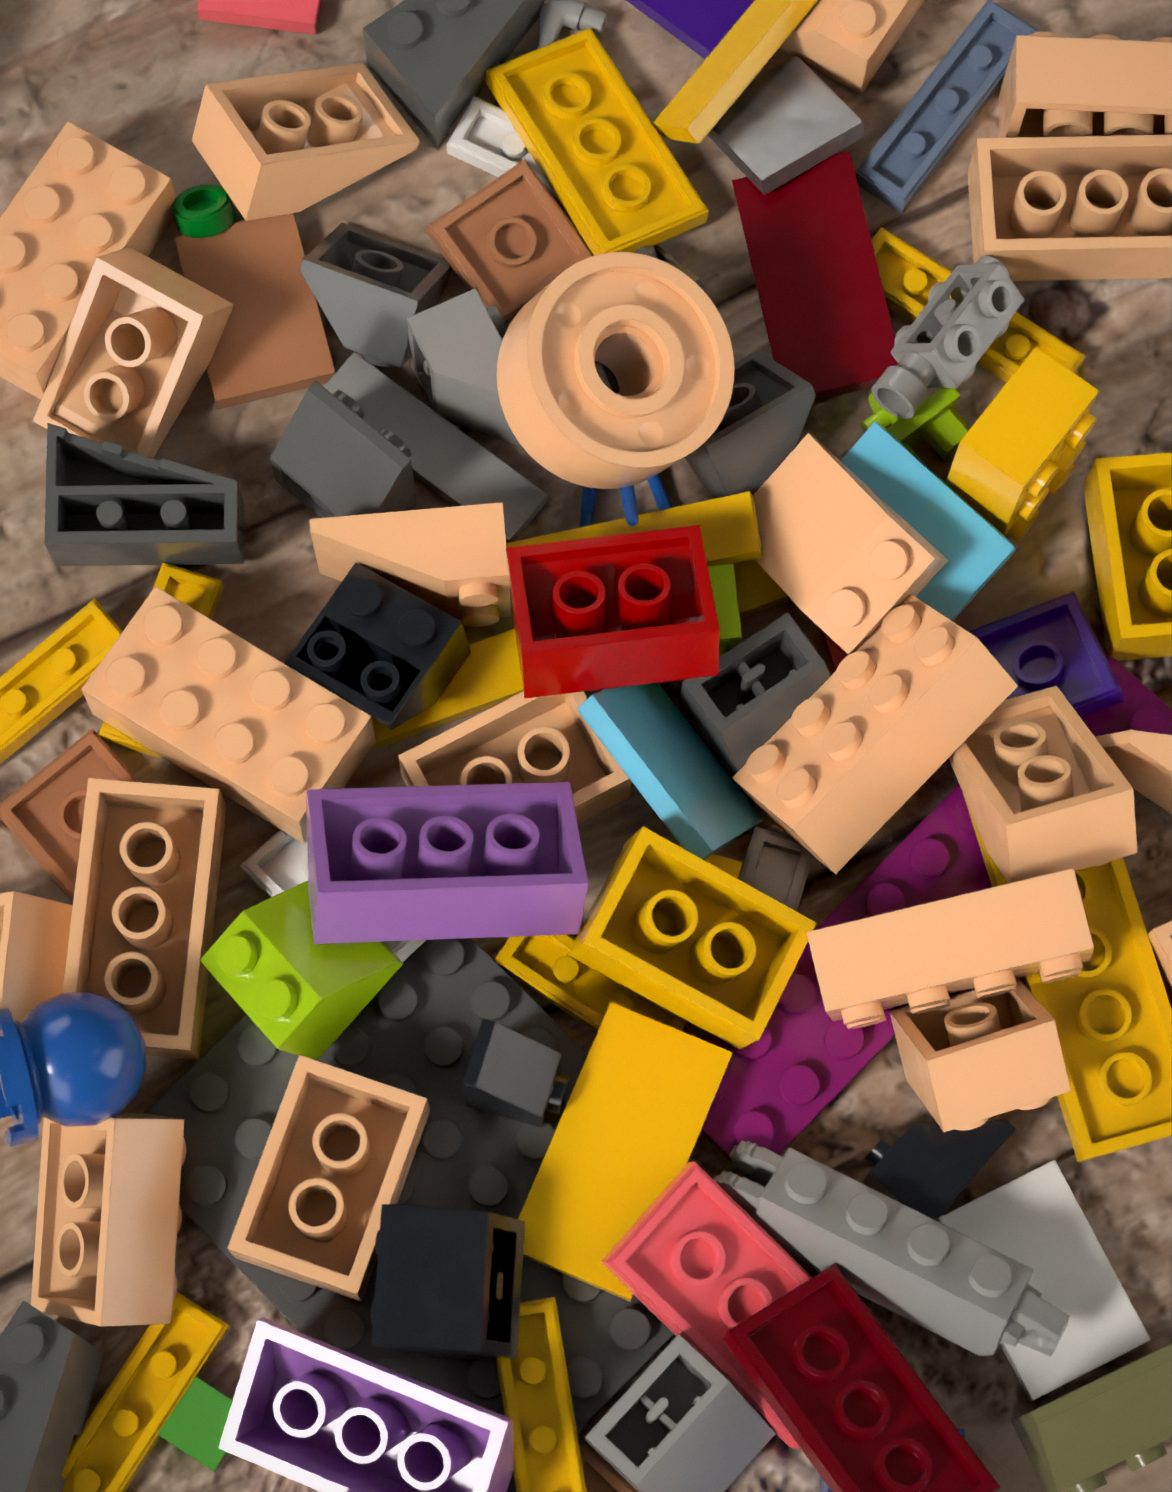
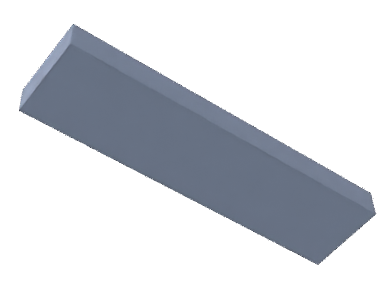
[855,0,1038,214]

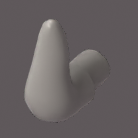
[538,0,608,49]

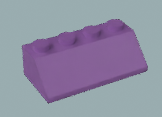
[306,782,588,944]
[219,1317,514,1492]

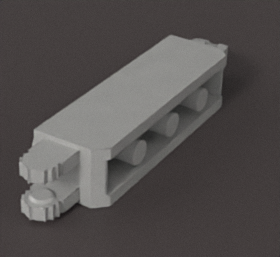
[714,1140,1070,1356]

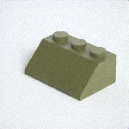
[1011,1342,1172,1492]

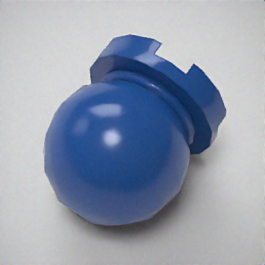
[0,992,146,1147]

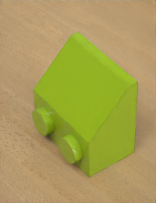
[200,880,404,1061]

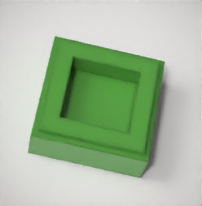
[158,1377,233,1473]

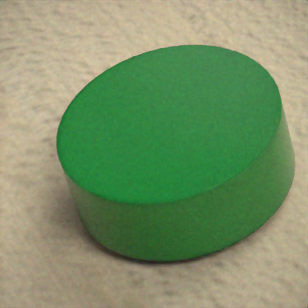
[172,184,236,238]

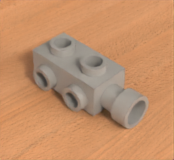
[872,256,1025,419]

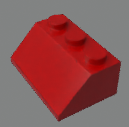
[506,525,720,699]

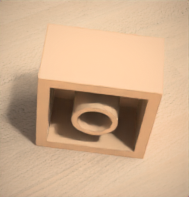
[889,978,1071,1132]

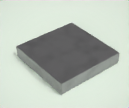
[708,55,865,195]

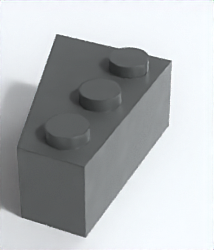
[363,0,544,149]
[44,423,245,566]
[0,1300,105,1492]

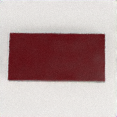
[732,151,898,401]
[723,1264,1001,1492]

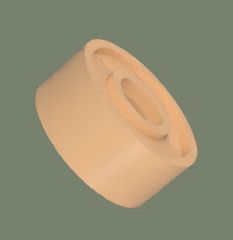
[496,252,735,489]

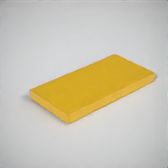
[485,28,709,256]
[518,1002,733,1302]

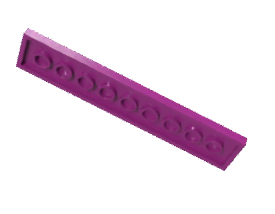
[700,646,1172,1182]

